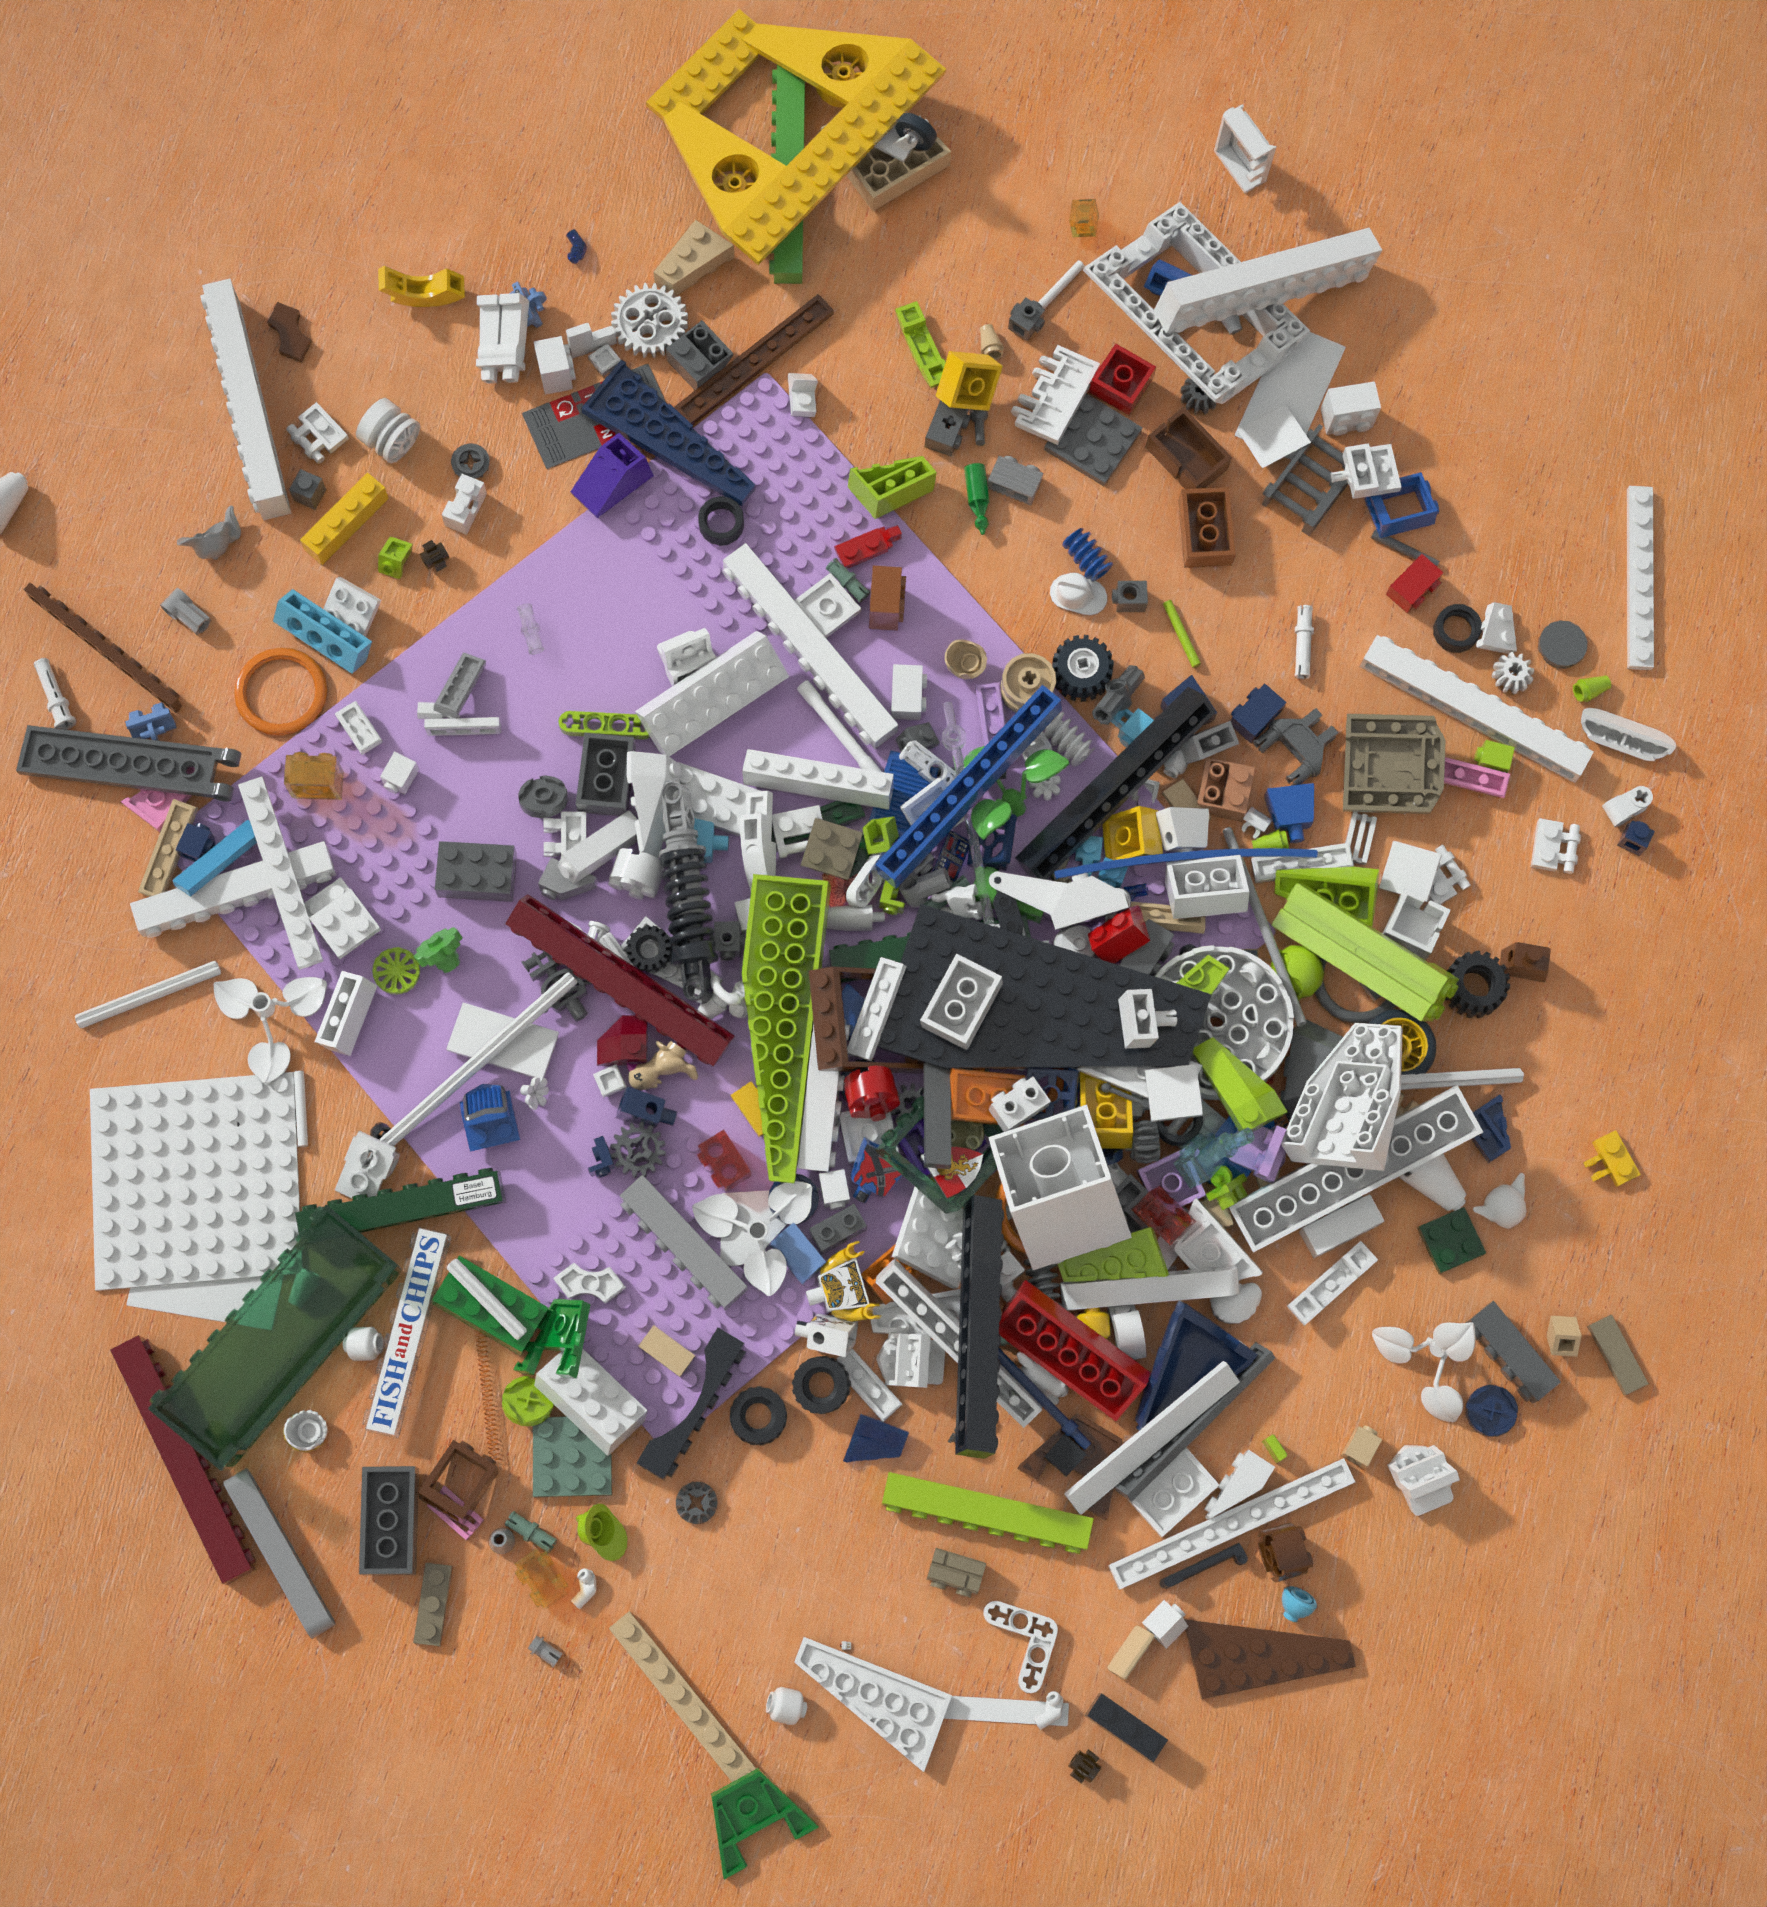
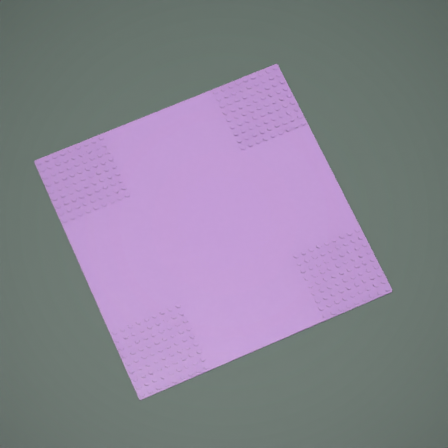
[177,373,1275,1439]

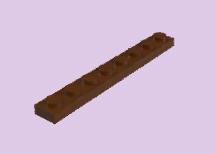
[674,294,834,425]
[23,583,182,713]

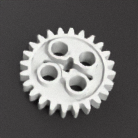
[611,283,688,358]

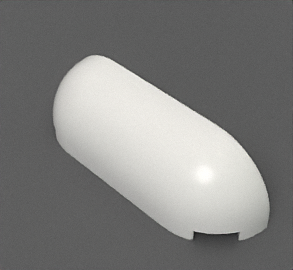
[1581,708,1676,761]

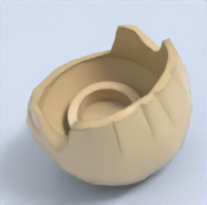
[945,639,987,680]

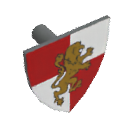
[920,1147,983,1199]

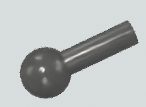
[969,409,988,446]

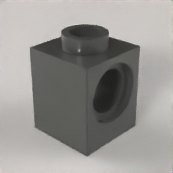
[1112,581,1148,612]

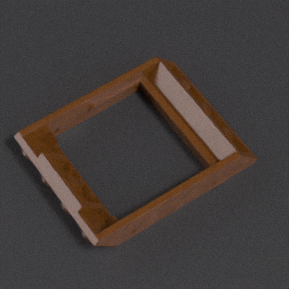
[809,967,924,1074]

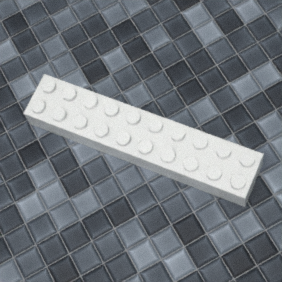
[1154,228,1382,334]
[200,279,292,520]
[1229,1085,1483,1252]

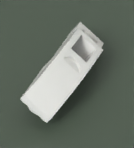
[740,791,777,891]

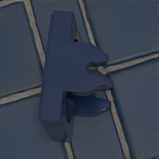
[967,814,1017,871]
[1027,1068,1079,1119]

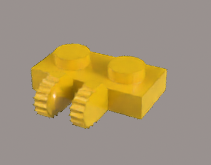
[1583,1130,1641,1187]

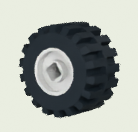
[1052,635,1114,702]

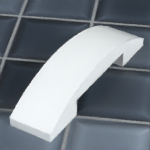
[1287,1241,1378,1326]

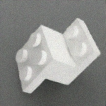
[305,877,381,959]

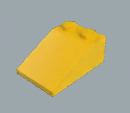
[1080,1072,1133,1149]

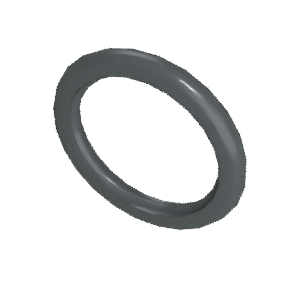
[1315,955,1397,1024]

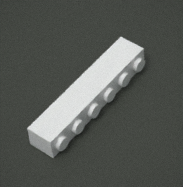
[742,749,894,810]
[798,1020,850,1172]

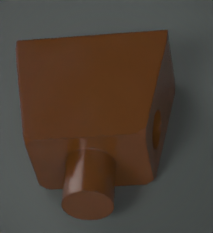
[1500,942,1551,982]

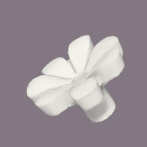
[1029,776,1061,800]
[520,1077,549,1110]

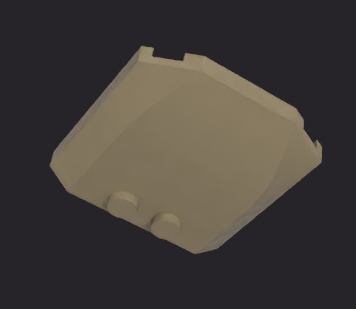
[1343,714,1446,814]

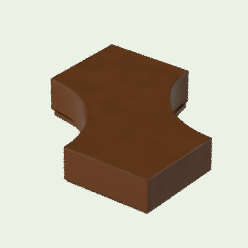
[267,302,312,363]

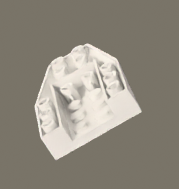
[1281,1023,1402,1171]

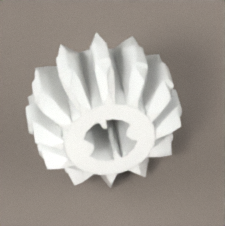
[1492,652,1534,695]

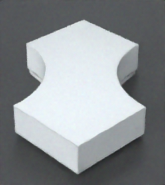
[553,1263,626,1304]

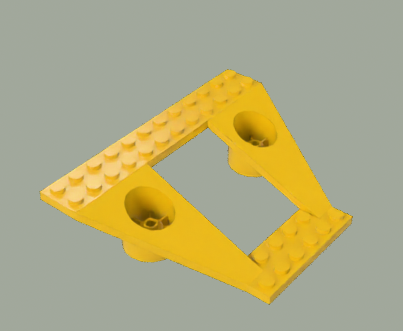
[646,9,946,265]

